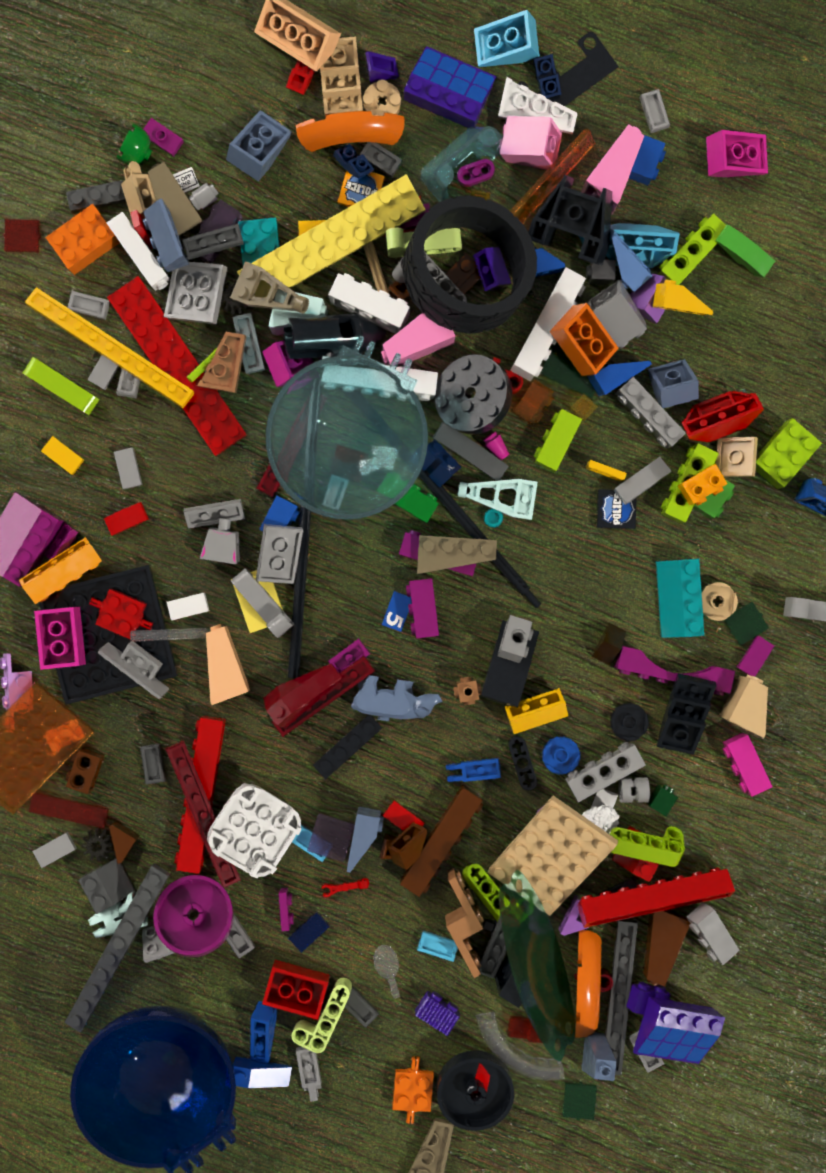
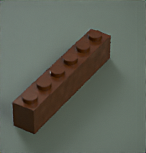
[400,784,483,897]

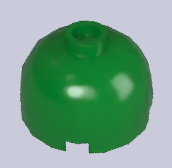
[116,123,153,165]

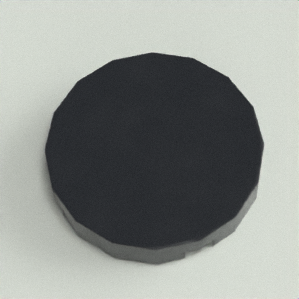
[610,703,649,741]

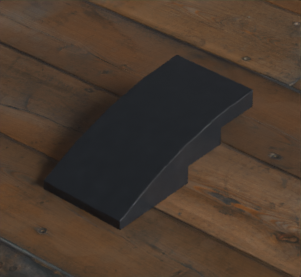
[481,620,539,708]
[656,673,716,755]

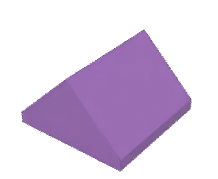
[630,273,667,324]

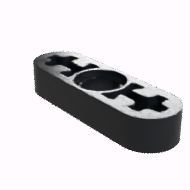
[508,735,537,791]

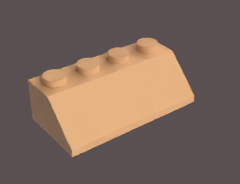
[254,0,341,71]

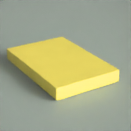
[231,570,283,633]

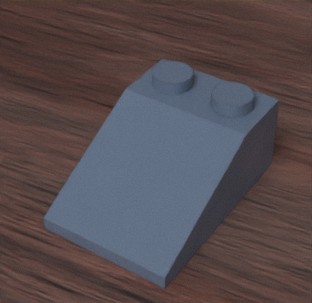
[226,110,292,181]
[346,807,384,872]

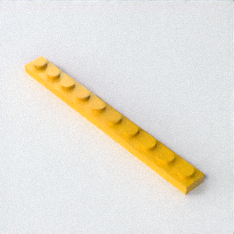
[25,287,194,408]

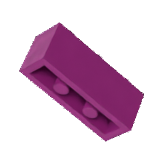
[406,578,439,639]

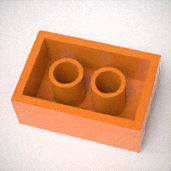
[45,204,120,275]
[549,303,619,376]

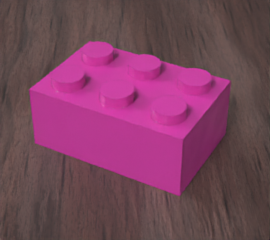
[34,607,86,670]

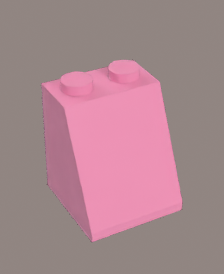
[499,116,562,171]

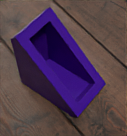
[365,51,399,84]

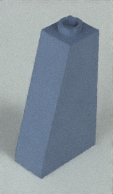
[582,1032,616,1081]

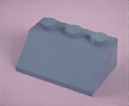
[143,199,189,272]

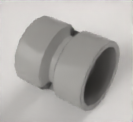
[618,777,650,803]

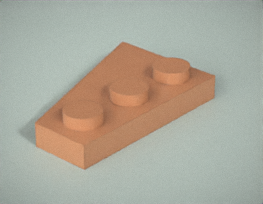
[197,332,247,393]

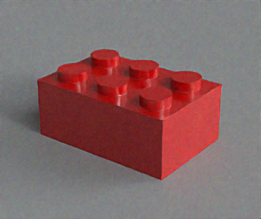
[262,960,330,1020]

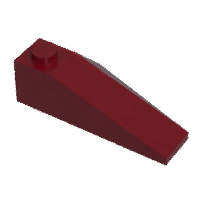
[263,663,343,728]

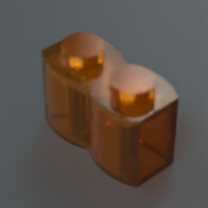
[513,379,554,425]

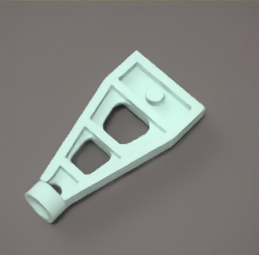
[457,479,538,520]

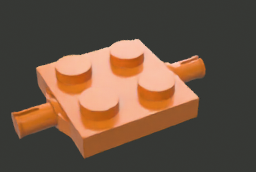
[392,1056,434,1124]

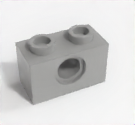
[497,615,534,663]

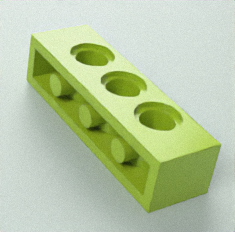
[657,213,726,285]
[661,443,719,524]

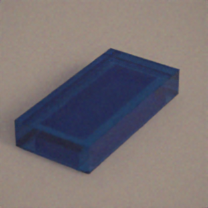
[288,911,330,953]

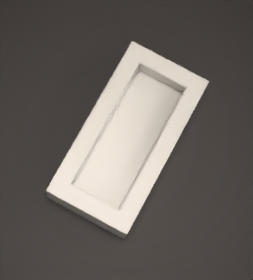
[167,593,209,621]

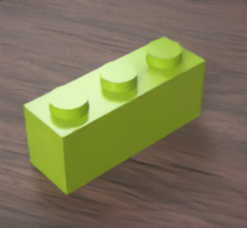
[533,409,582,473]

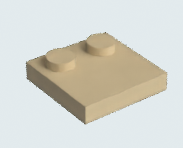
[716,437,758,477]

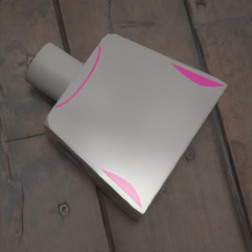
[200,518,240,564]

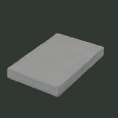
[256,524,303,584]

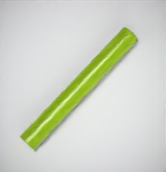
[187,347,218,382]

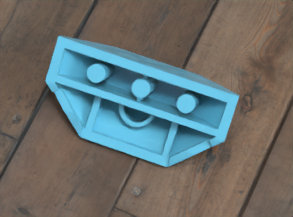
[606,223,680,268]

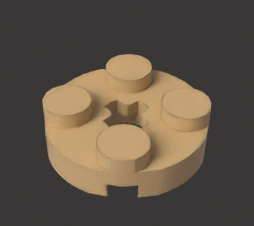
[363,80,401,116]
[701,582,738,621]

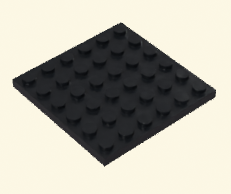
[39,565,179,705]

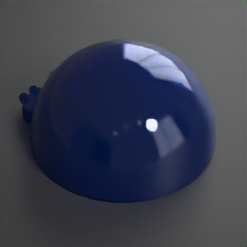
[70,1005,236,1173]

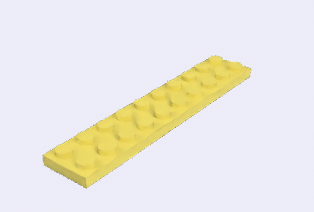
[237,174,426,298]

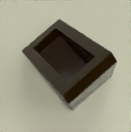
[592,623,626,665]

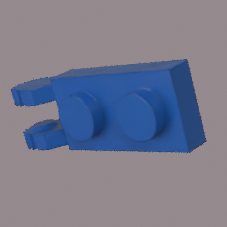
[446,758,501,782]

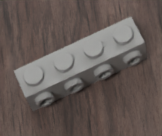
[615,377,686,449]

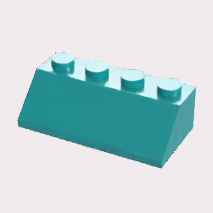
[656,559,705,638]

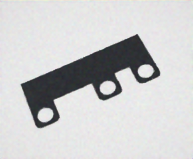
[518,32,619,106]

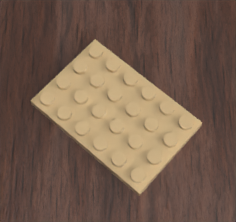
[487,795,618,916]

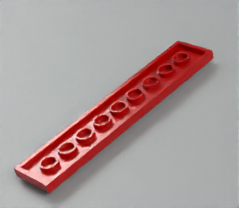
[107,276,247,456]

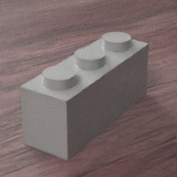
[687,902,740,965]

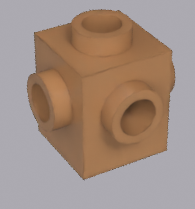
[453,677,482,705]

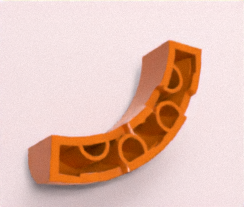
[295,111,404,152]
[575,930,602,1038]

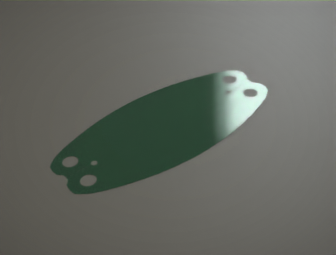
[499,870,575,1061]

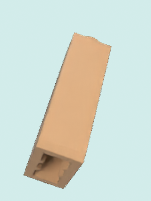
[206,624,250,705]

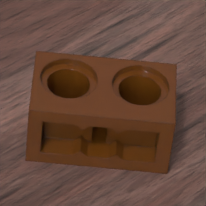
[65,748,105,795]

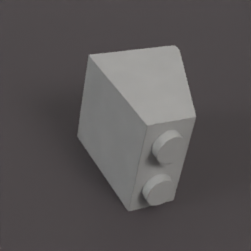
[587,279,647,349]

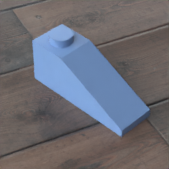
[610,229,652,292]

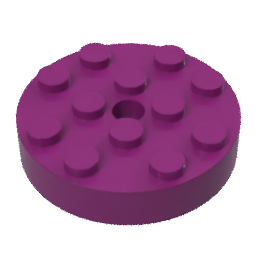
[153,875,234,957]

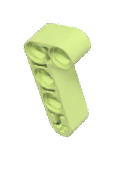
[386,228,462,258]
[291,978,352,1053]

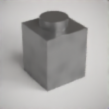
[586,260,616,284]

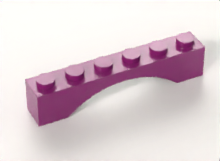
[614,646,735,696]

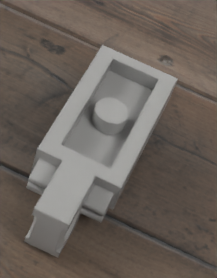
[296,1047,322,1102]

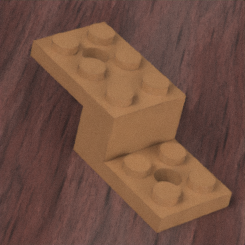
[445,868,484,978]

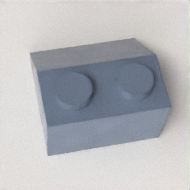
[648,359,699,408]

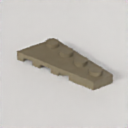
[417,535,497,574]
[408,1118,454,1173]

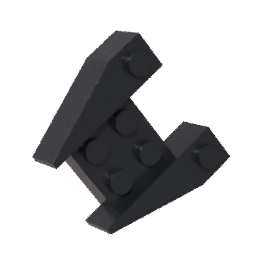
[528,175,613,265]

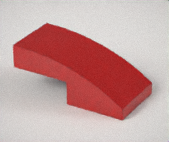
[286,60,315,95]
[104,502,149,536]

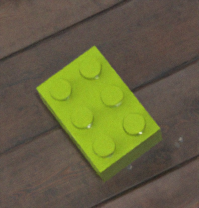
[756,418,822,489]

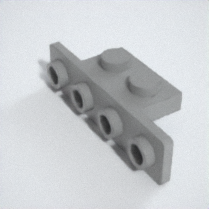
[98,641,169,699]

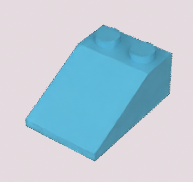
[474,10,540,67]

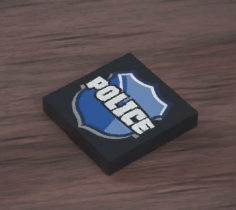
[596,489,637,529]

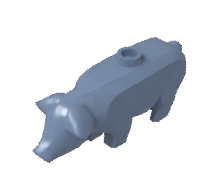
[351,675,443,721]

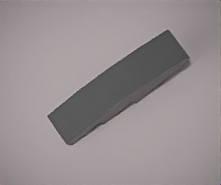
[432,422,509,481]

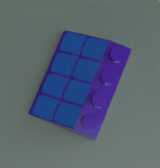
[404,46,497,130]
[633,997,725,1064]

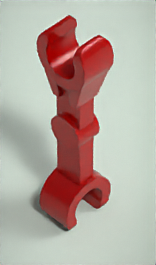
[321,878,369,898]

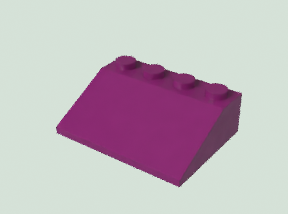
[0,492,65,587]

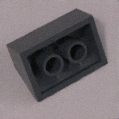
[495,944,530,1008]

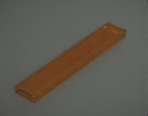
[510,128,596,224]

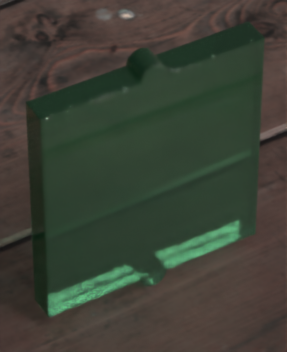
[724,601,769,646]
[562,1082,597,1120]

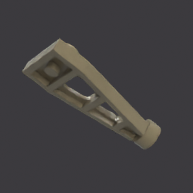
[230,261,309,314]

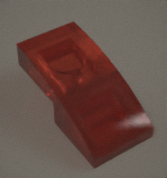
[507,1016,551,1043]

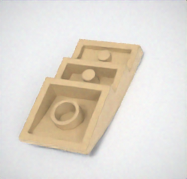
[320,37,363,119]

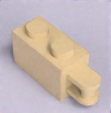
[121,161,156,218]

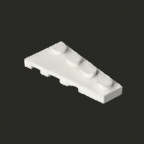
[498,77,577,134]

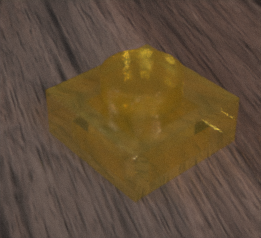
[570,394,598,422]

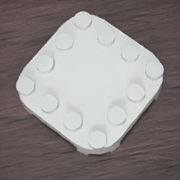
[207,783,302,878]

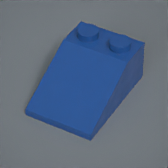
[794,478,826,517]

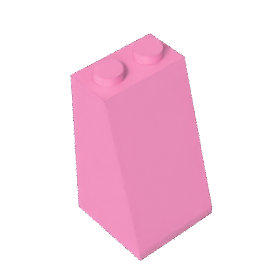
[581,124,644,215]
[381,313,455,367]

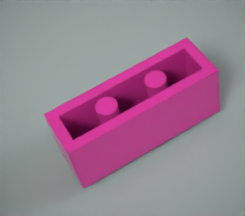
[722,732,772,797]

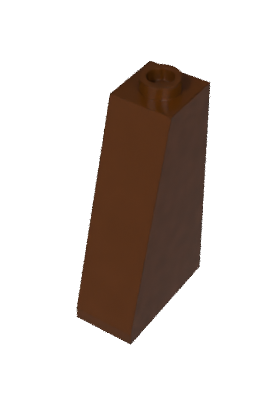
[643,910,690,987]

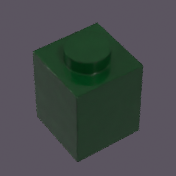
[646,784,678,817]

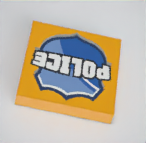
[338,171,385,207]

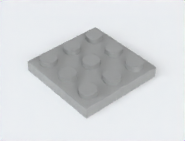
[164,262,227,325]

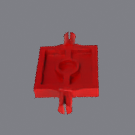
[89,588,153,640]

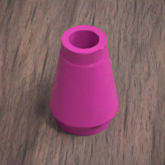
[483,431,509,460]

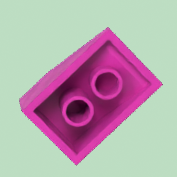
[706,130,768,177]

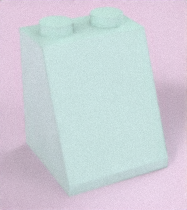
[268,289,328,335]

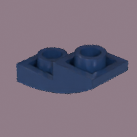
[533,54,561,98]
[333,144,374,179]

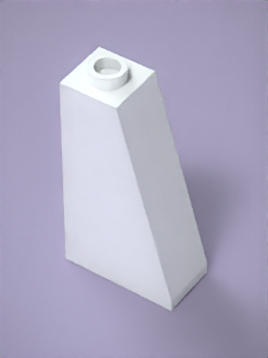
[107,212,171,291]

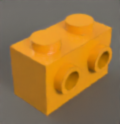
[678,464,728,506]

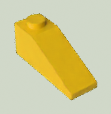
[653,280,713,315]

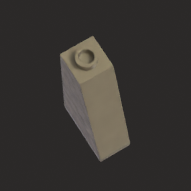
[148,162,205,241]

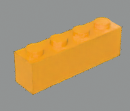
[19,537,102,604]

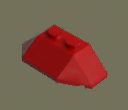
[682,391,764,442]

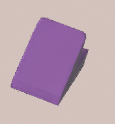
[558,895,589,936]

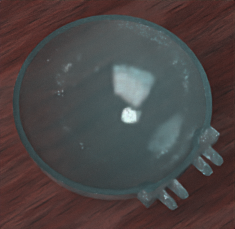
[266,336,428,520]

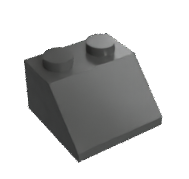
[79,858,136,914]

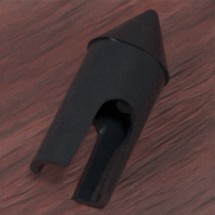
[284,312,386,359]

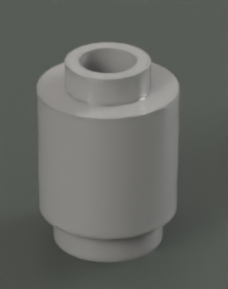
[189,182,219,210]

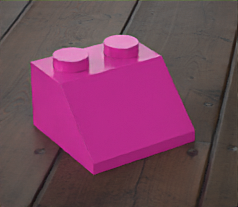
[262,341,318,387]

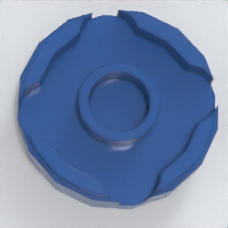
[542,736,580,775]

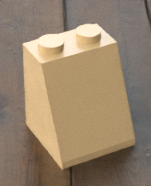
[719,674,768,738]

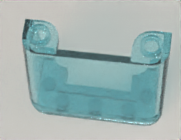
[421,126,503,201]

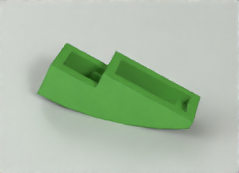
[715,224,775,277]

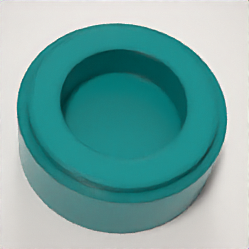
[484,509,503,528]

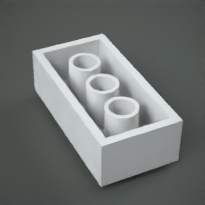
[328,273,410,334]

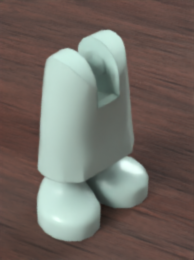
[88,891,148,938]

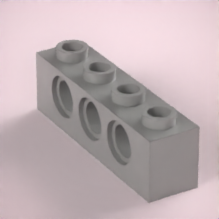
[565,742,646,802]

